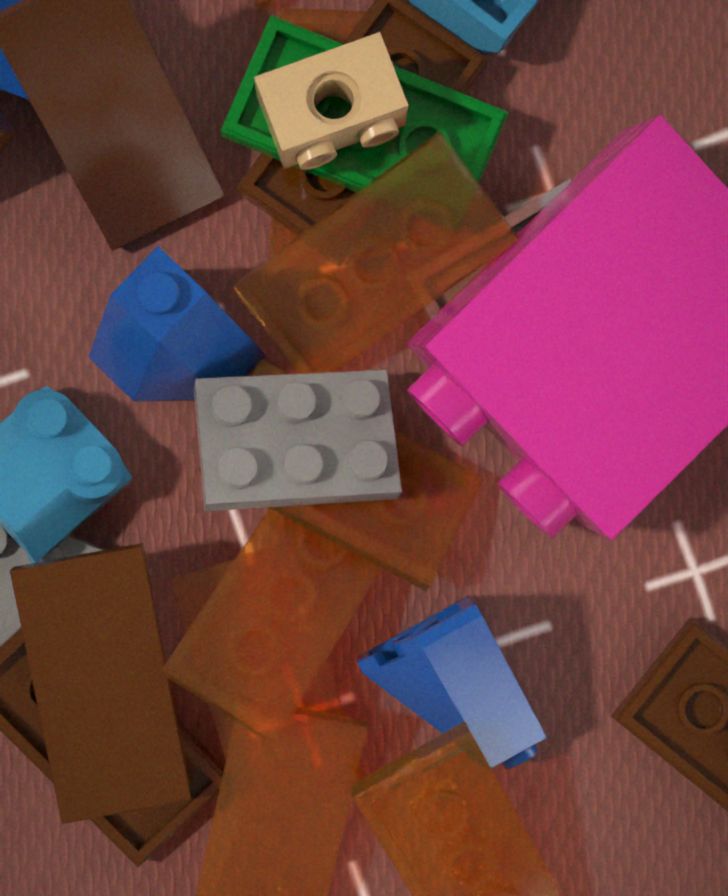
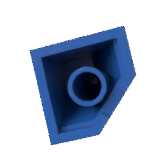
[88,246,267,402]
[357,596,547,769]

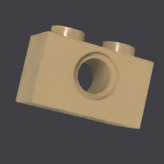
[254,32,409,170]

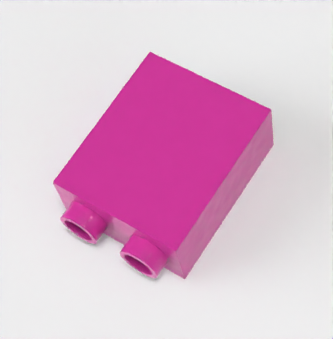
[406,114,728,541]

